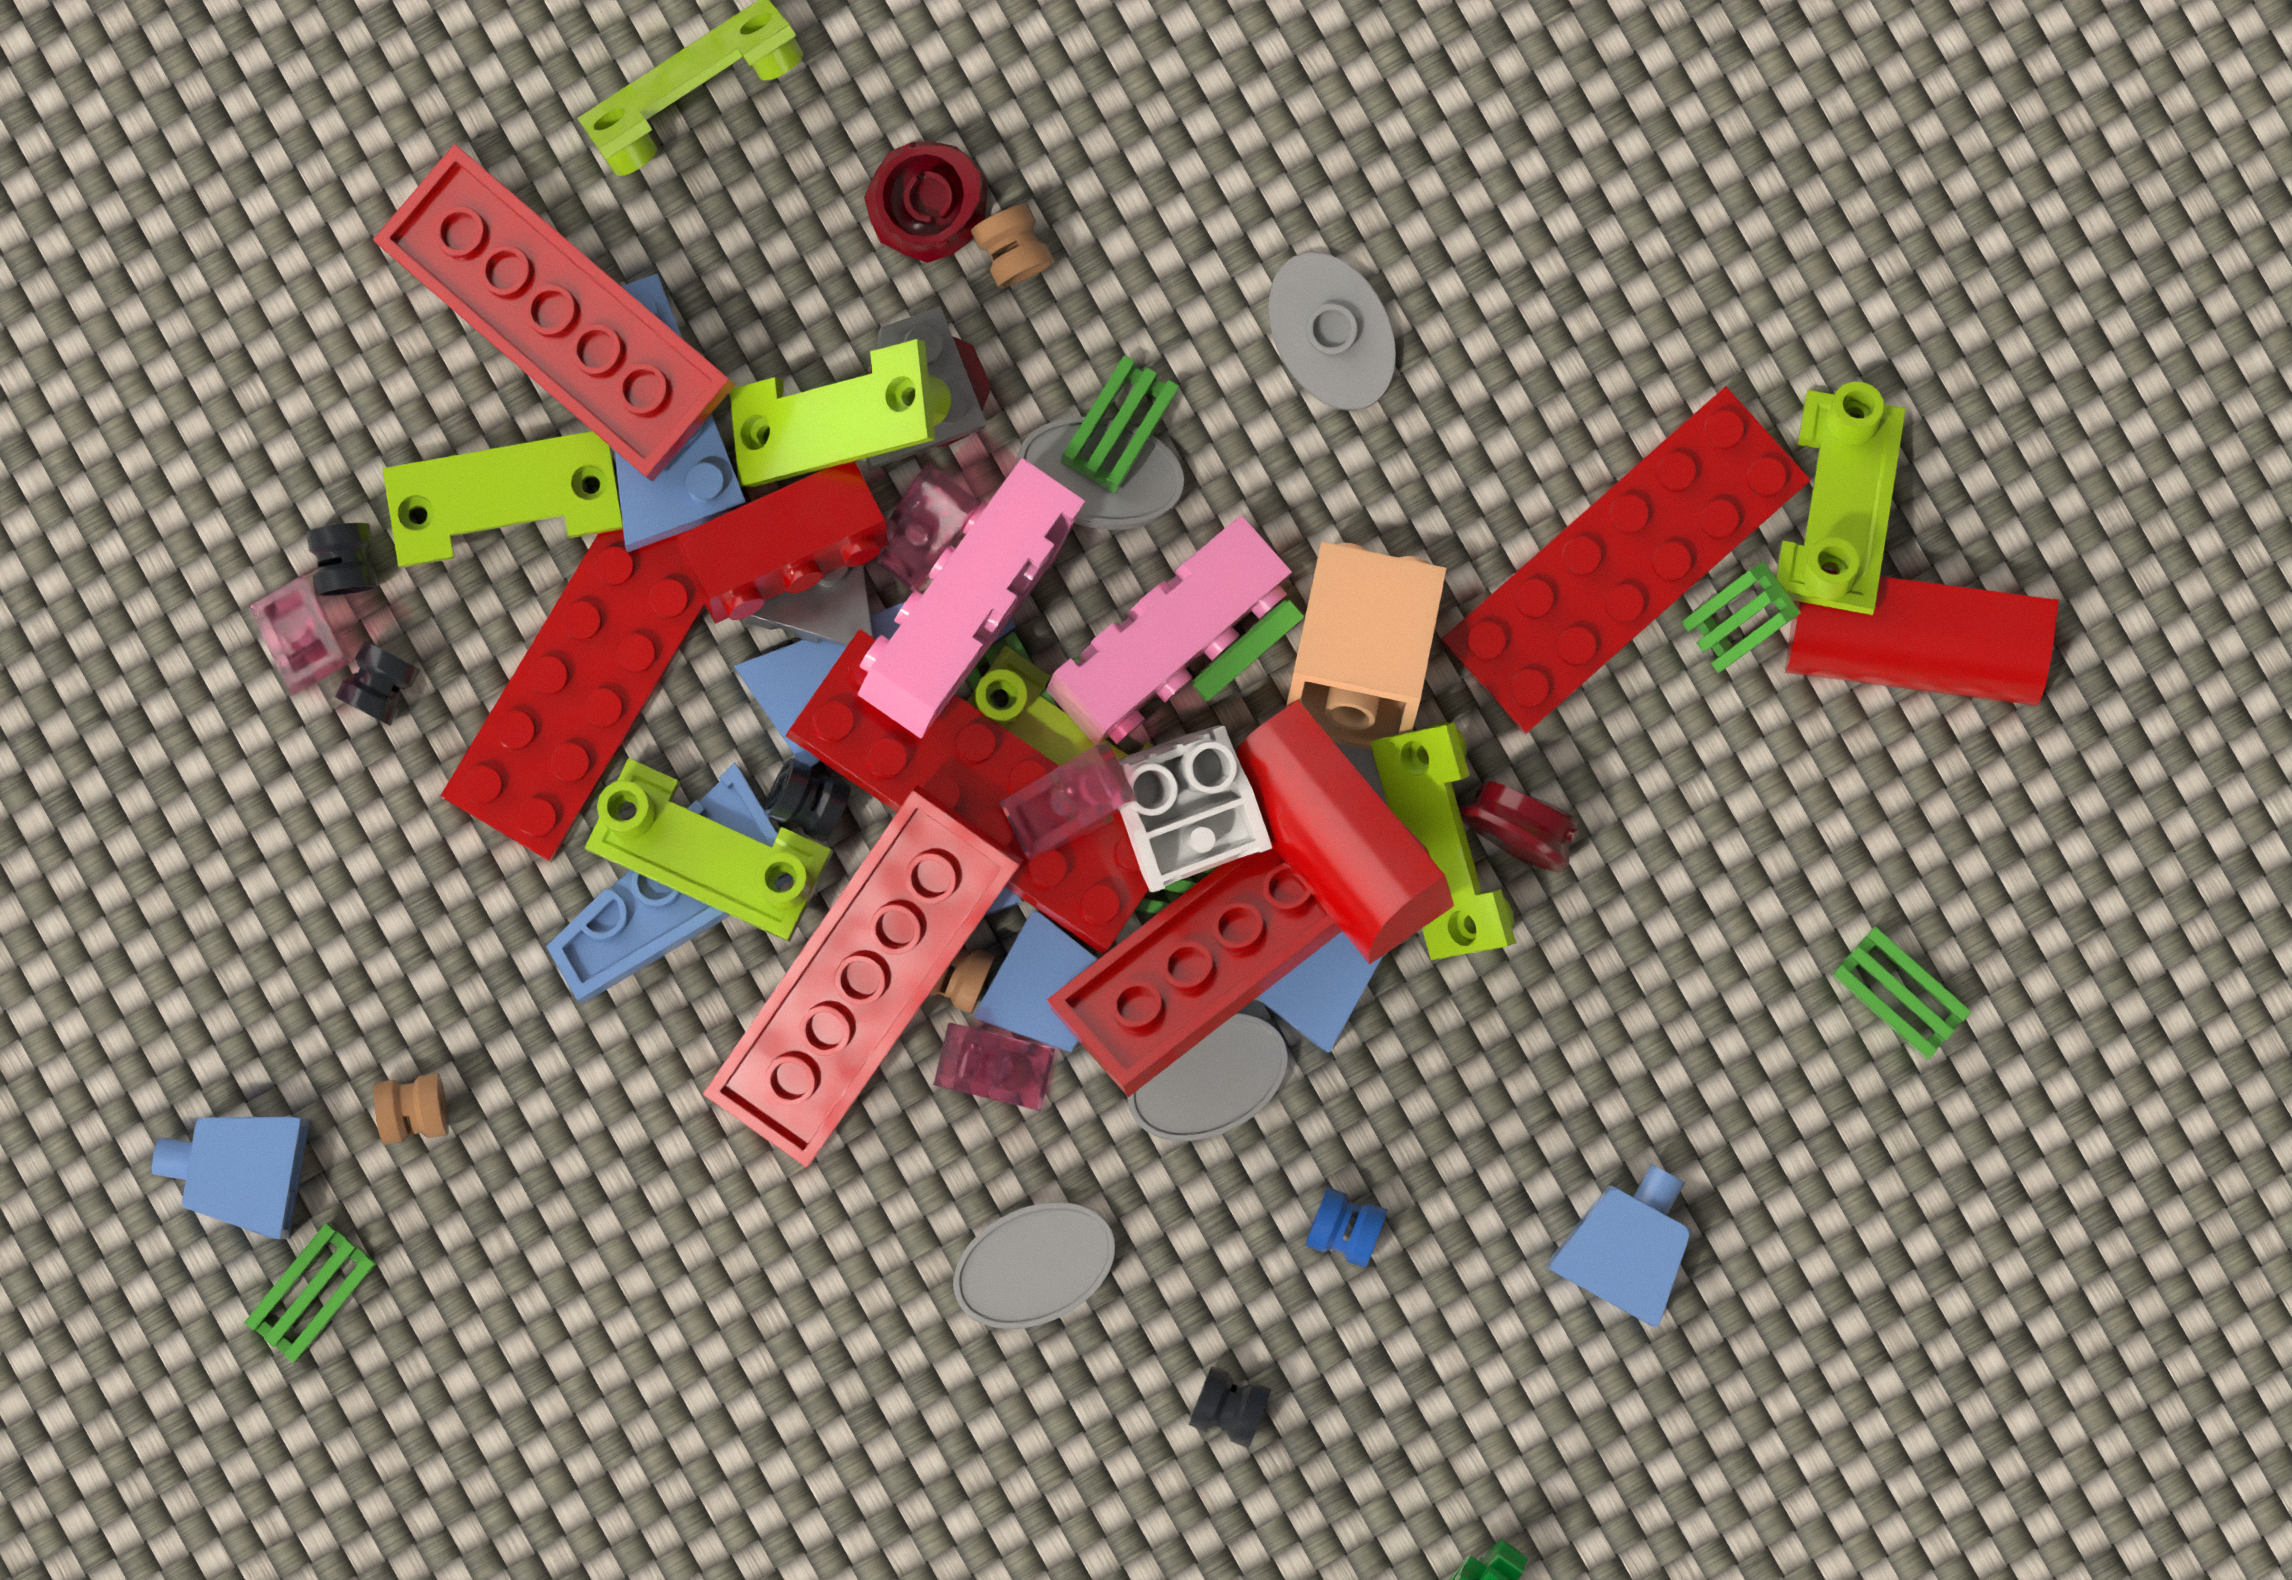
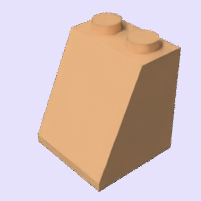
[1286,541,1447,750]

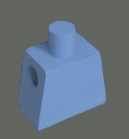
[974,910,1098,1053]
[1257,932,1383,1053]
[152,1117,310,1239]
[1545,1164,1691,1328]

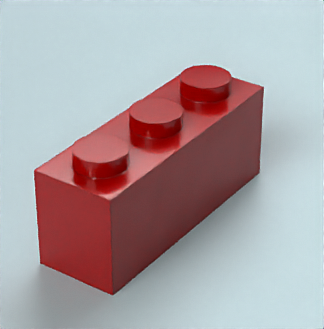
[677,461,889,624]

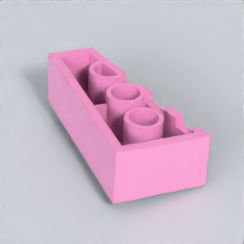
[858,458,1085,738]
[1046,515,1292,747]

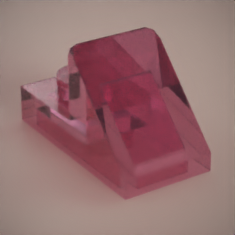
[872,463,980,592]
[249,575,354,696]
[1000,742,1137,860]
[933,1022,1055,1111]

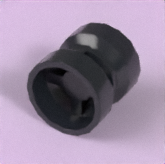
[306,523,379,596]
[335,641,420,726]
[764,758,851,842]
[1189,1366,1271,1449]

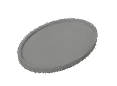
[1268,252,1396,411]
[1016,417,1184,530]
[1128,1014,1288,1141]
[953,1202,1115,1329]

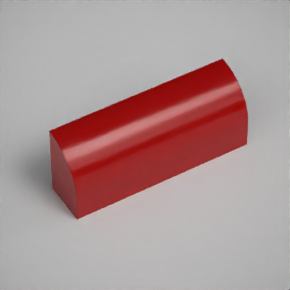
[1785,569,2059,706]
[1235,700,1454,965]

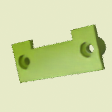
[577,0,804,176]
[730,339,951,489]
[1776,382,1906,615]
[382,431,623,568]
[967,645,1156,806]
[1370,722,1516,960]
[585,758,833,942]

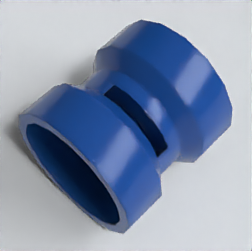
[1305,1187,1388,1268]

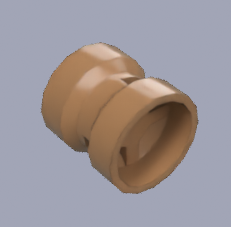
[971,204,1055,289]
[929,948,996,1014]
[373,1073,449,1145]

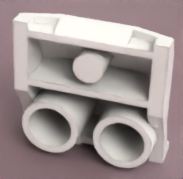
[1100,725,1272,892]

